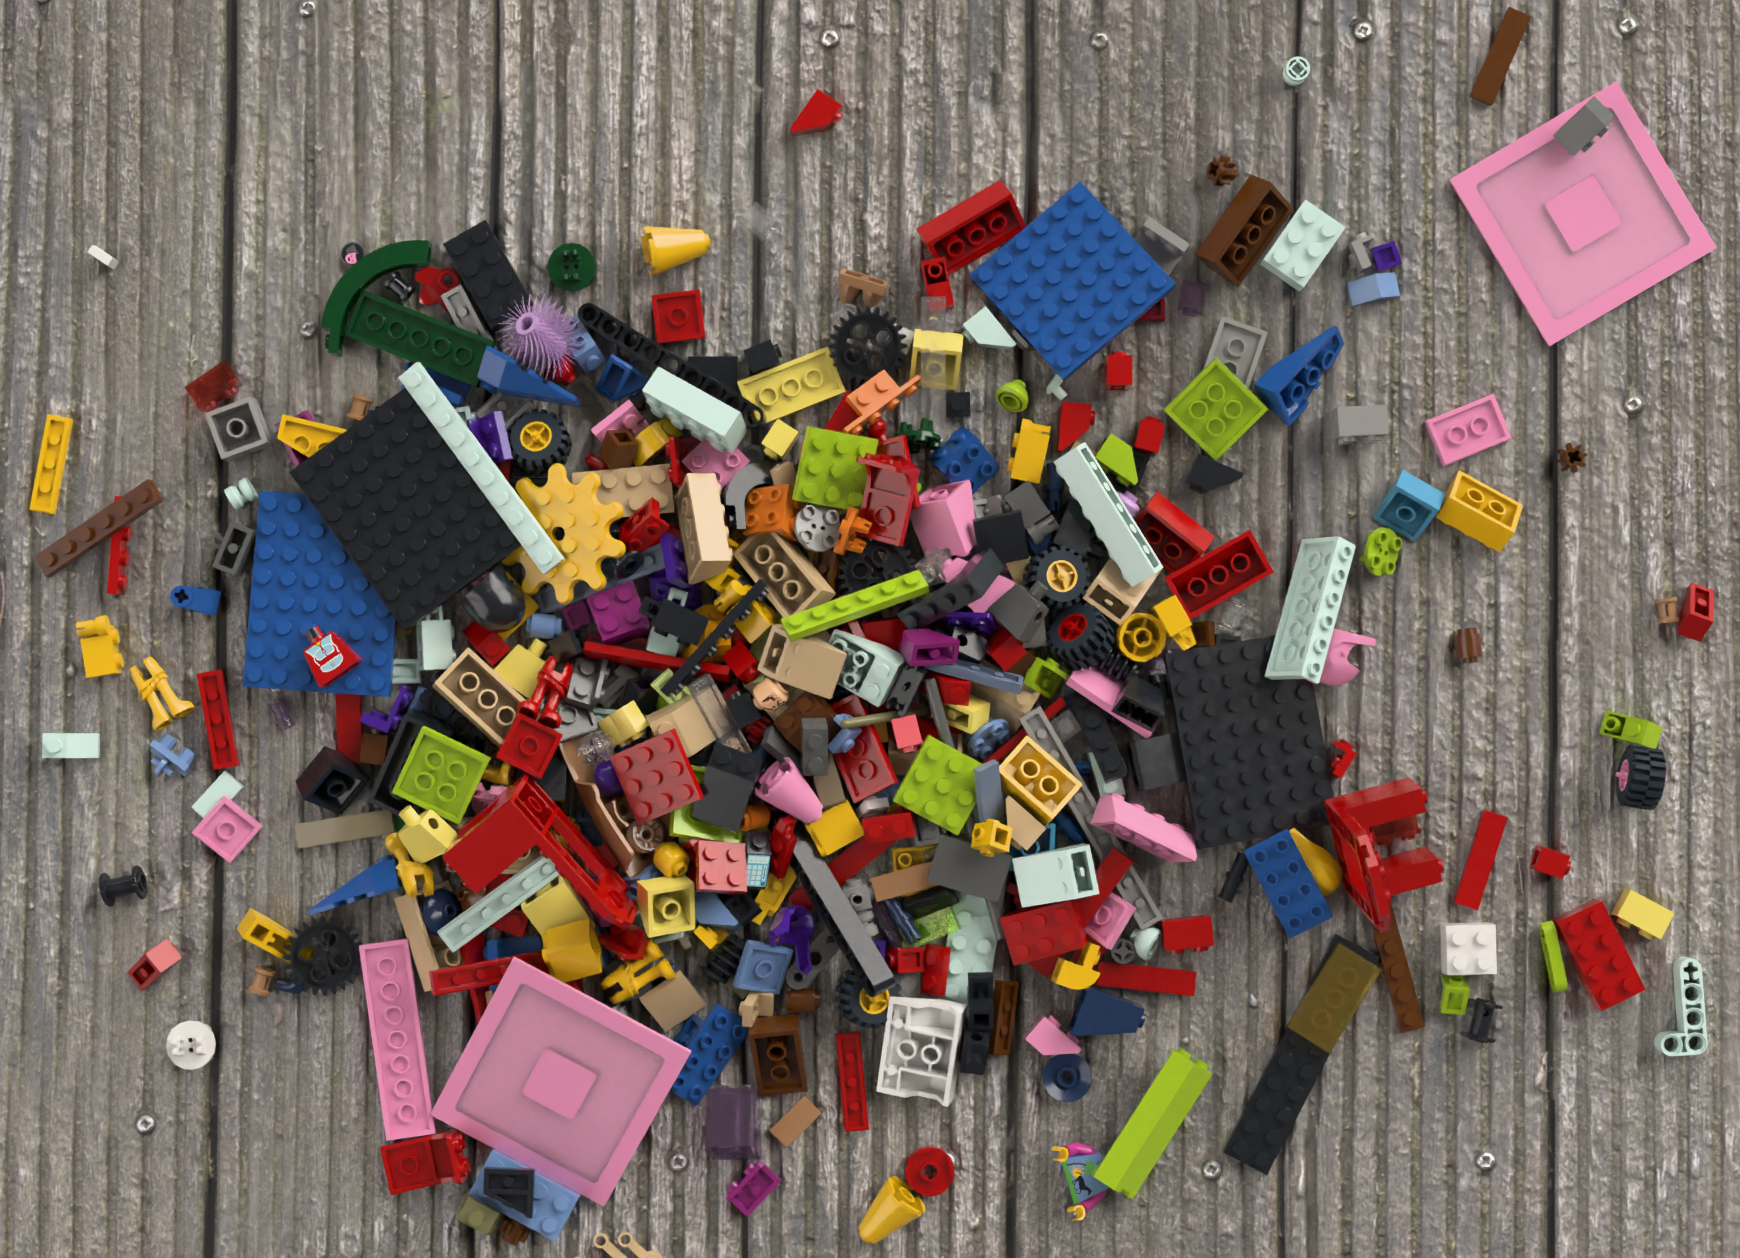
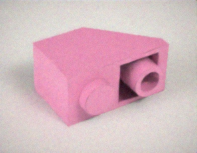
[1024,1014,1082,1055]

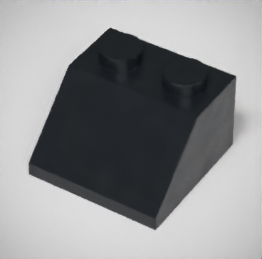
[295,746,371,815]

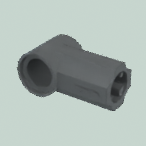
[601,664,641,709]

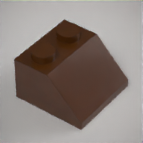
[773,691,842,752]

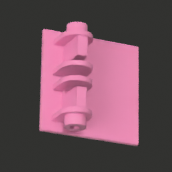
[681,439,751,490]

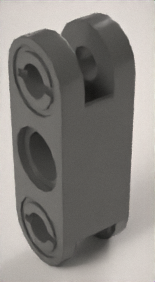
[786,927,840,990]

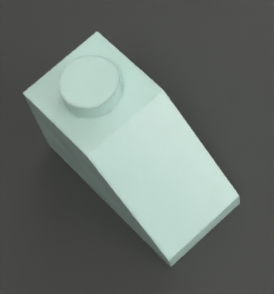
[962,306,1016,350]
[42,733,100,758]

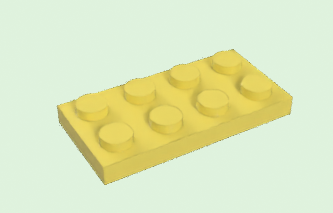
[737,346,846,424]

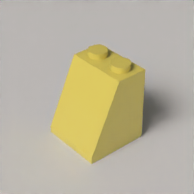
[521,875,596,936]

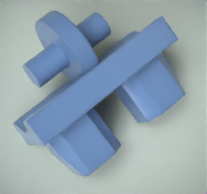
[149,733,195,777]

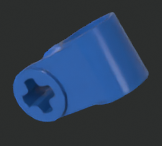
[170,585,221,615]

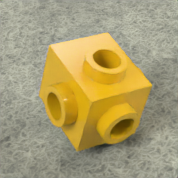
[971,819,1013,857]

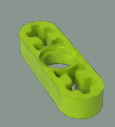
[1539,920,1568,993]

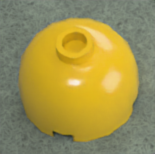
[1115,612,1166,662]

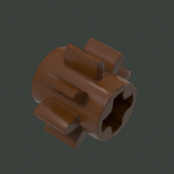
[1207,155,1237,187]
[1555,443,1588,473]
[499,1217,531,1246]

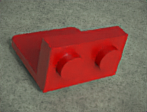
[665,436,702,488]

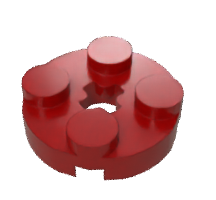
[905,1146,954,1197]

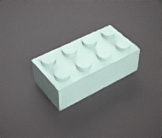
[642,367,748,454]

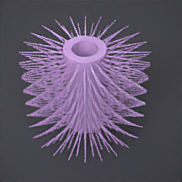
[498,291,587,381]

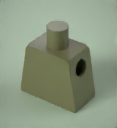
[456,1188,506,1235]

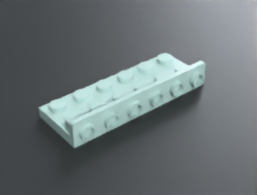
[1265,536,1356,683]

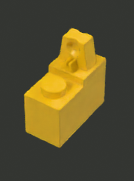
[1149,595,1196,651]

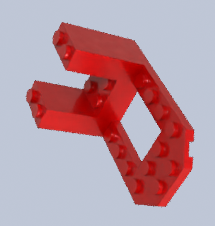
[442,772,639,930]
[1324,777,1444,933]

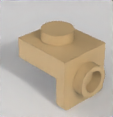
[739,990,774,1028]

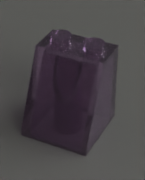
[705,1085,762,1160]

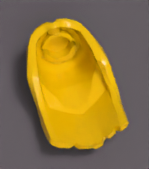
[1289,828,1343,896]

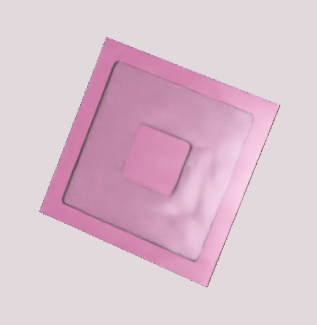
[1449,81,1717,347]
[430,957,691,1206]

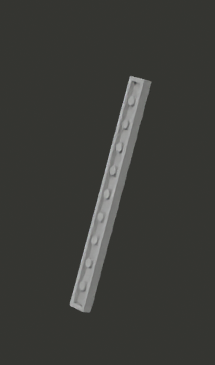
[1018,706,1163,930]

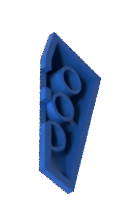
[1254,326,1344,426]
[477,345,580,407]
[307,855,404,915]

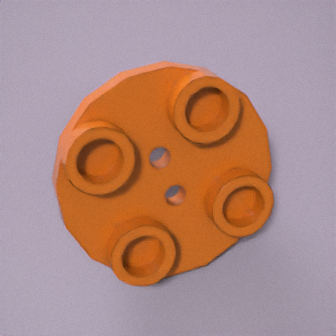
[833,506,872,556]

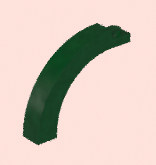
[321,240,432,357]

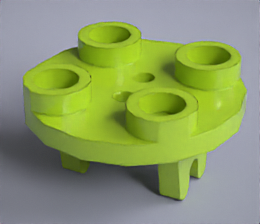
[1359,527,1402,576]

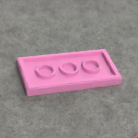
[1066,664,1153,739]

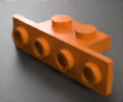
[843,370,921,435]

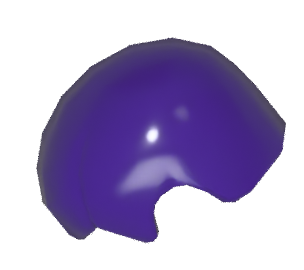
[592,758,624,798]

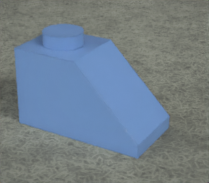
[695,892,742,930]

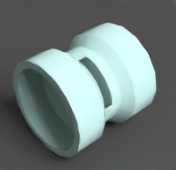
[1282,56,1310,86]
[224,477,258,510]

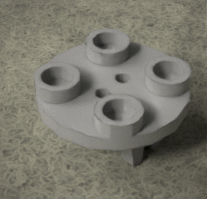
[794,503,840,552]

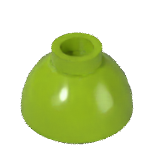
[995,379,1029,412]

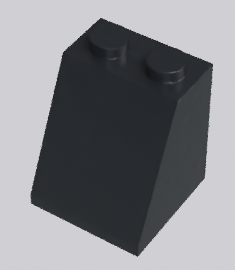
[1125,732,1185,792]
[516,746,570,817]

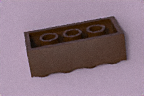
[1195,175,1294,287]

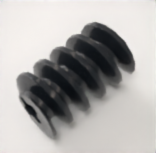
[1099,642,1144,686]
[700,932,746,985]

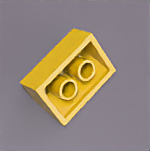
[1436,470,1523,552]
[999,736,1083,827]

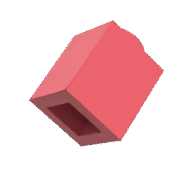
[891,714,922,754]

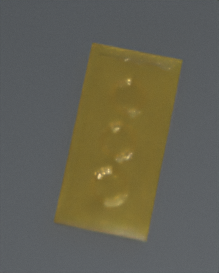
[1287,943,1381,1054]

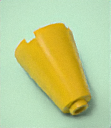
[641,226,710,276]
[859,1176,925,1244]

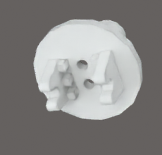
[166,1020,216,1070]

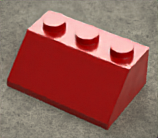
[1134,491,1215,574]

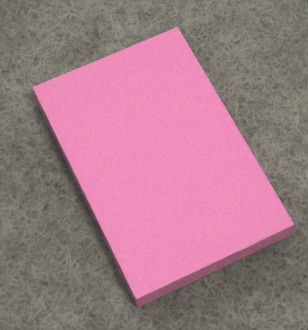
[1424,394,1512,466]

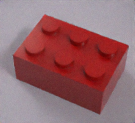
[1000,899,1088,966]

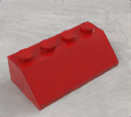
[916,180,1026,276]
[1164,529,1274,620]

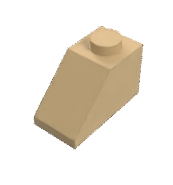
[1005,795,1046,851]

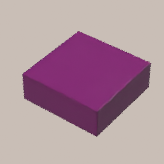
[561,600,593,630]

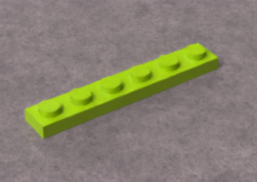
[781,570,929,642]

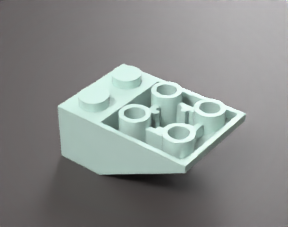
[828,629,906,707]
[1012,843,1099,907]

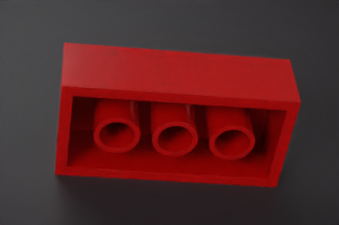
[1552,899,1646,1011]

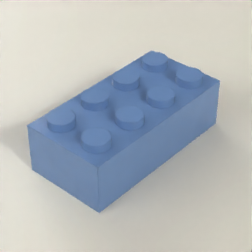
[468,1149,581,1241]

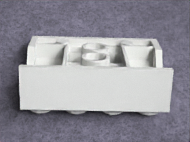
[876,997,968,1107]

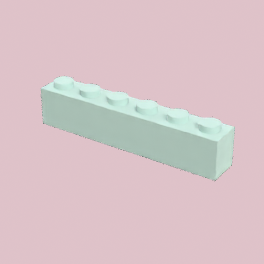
[1054,442,1164,587]

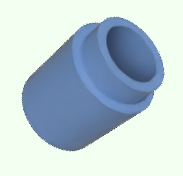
[526,613,562,639]

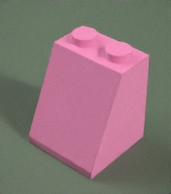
[910,480,976,561]
[938,557,1015,613]

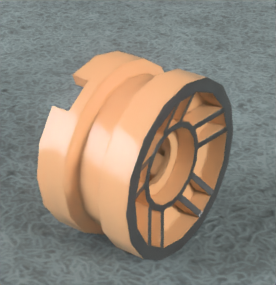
[626,819,665,854]

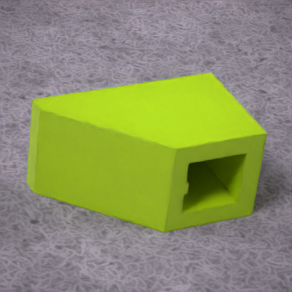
[1095,433,1138,487]
[1599,710,1663,749]

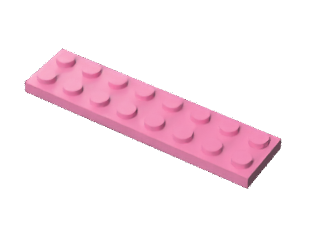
[359,938,437,1141]

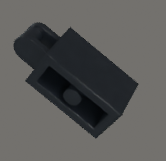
[638,596,710,648]

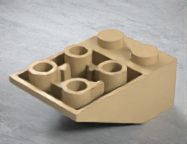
[1080,558,1163,626]
[757,624,847,699]

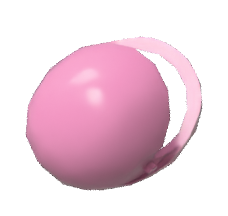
[1320,629,1377,686]

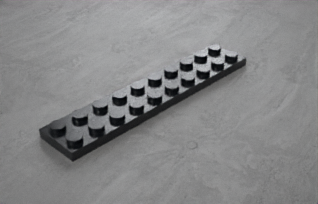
[1222,934,1380,1175]

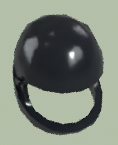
[460,565,526,634]

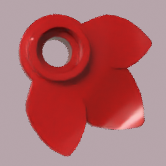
[414,266,461,311]

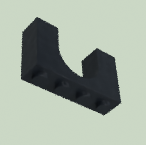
[897,548,1005,630]

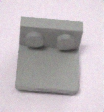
[1135,217,1189,276]

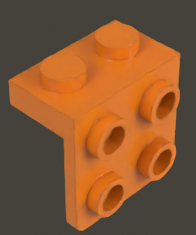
[743,484,805,542]

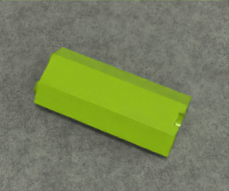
[1091,1047,1213,1200]

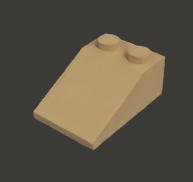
[645,684,733,758]

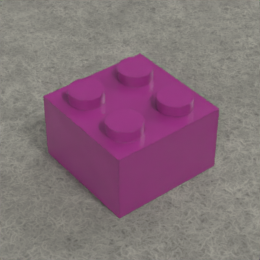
[586,581,650,646]

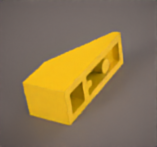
[237,908,313,963]

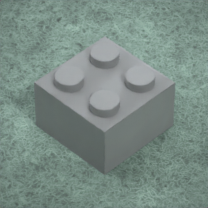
[205,396,274,462]
[1330,404,1389,445]

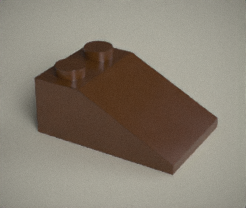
[749,1013,808,1097]

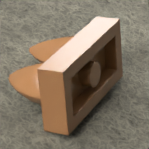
[837,268,889,308]

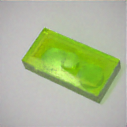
[911,906,961,947]

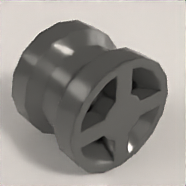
[1109,938,1136,964]

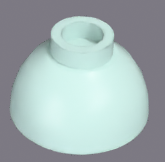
[1130,927,1162,960]

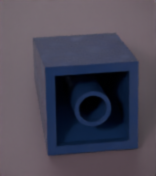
[1068,985,1146,1036]

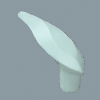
[1046,374,1067,401]

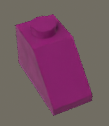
[900,628,960,667]

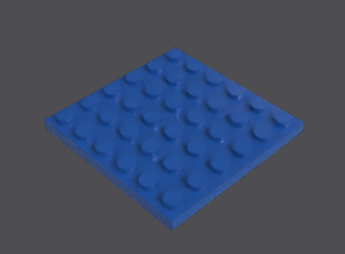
[969,182,1176,381]

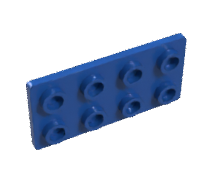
[1244,829,1333,938]
[670,1003,749,1105]

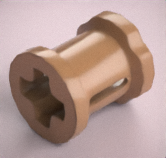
[346,393,374,421]
[1655,597,1680,624]
[248,966,276,996]

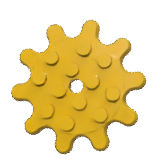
[501,463,626,605]

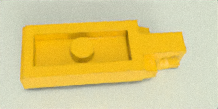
[752,864,797,925]

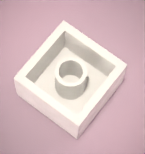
[1440,922,1497,975]

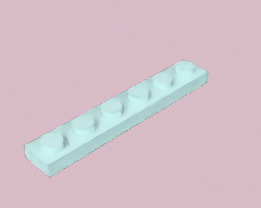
[437,855,559,953]

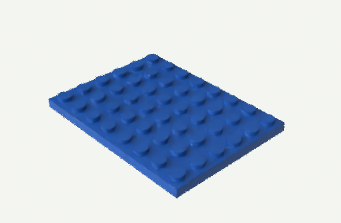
[243,491,397,697]

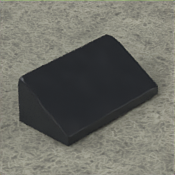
[904,885,960,919]

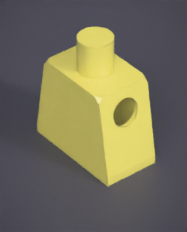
[494,638,548,699]
[398,805,459,864]

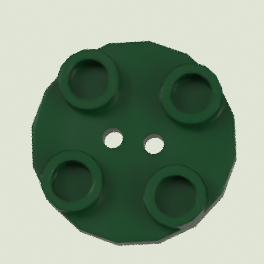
[547,243,596,292]
[892,418,941,454]

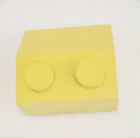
[909,329,964,390]
[637,874,695,938]

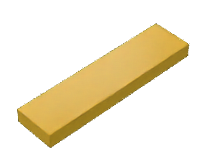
[29,414,73,515]

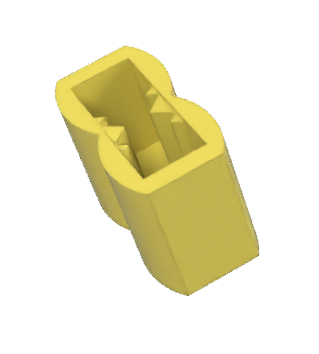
[597,700,649,748]

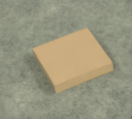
[639,970,706,1032]

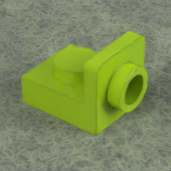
[1439,975,1470,1015]

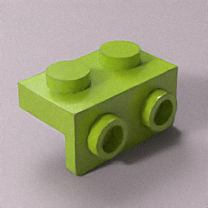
[1023,657,1071,700]

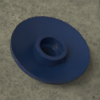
[422,889,461,937]
[1043,1053,1092,1102]

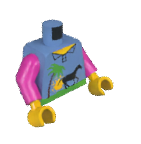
[1052,1142,1110,1221]

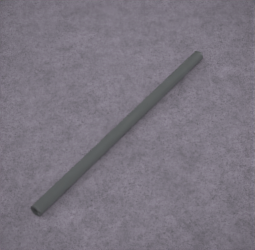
[923,677,1005,940]

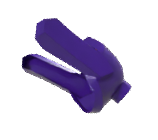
[769,905,814,975]

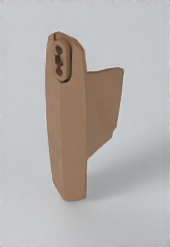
[558,727,675,877]

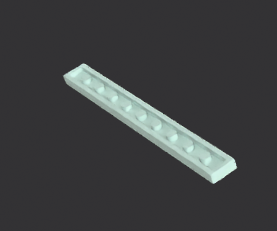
[398,362,565,575]

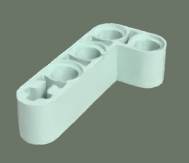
[1654,956,1708,1056]

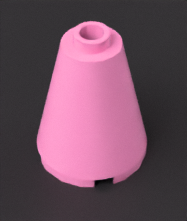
[755,757,823,823]

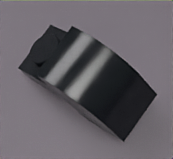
[967,972,994,1031]

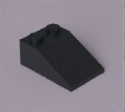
[691,742,764,834]

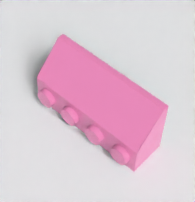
[1090,793,1197,863]

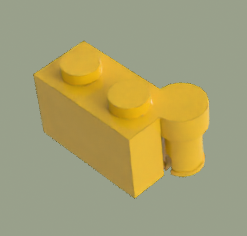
[1007,418,1051,484]
[714,580,780,644]
[76,615,124,678]

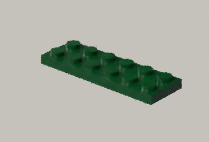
[344,290,496,388]

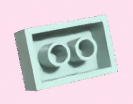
[1260,199,1346,292]

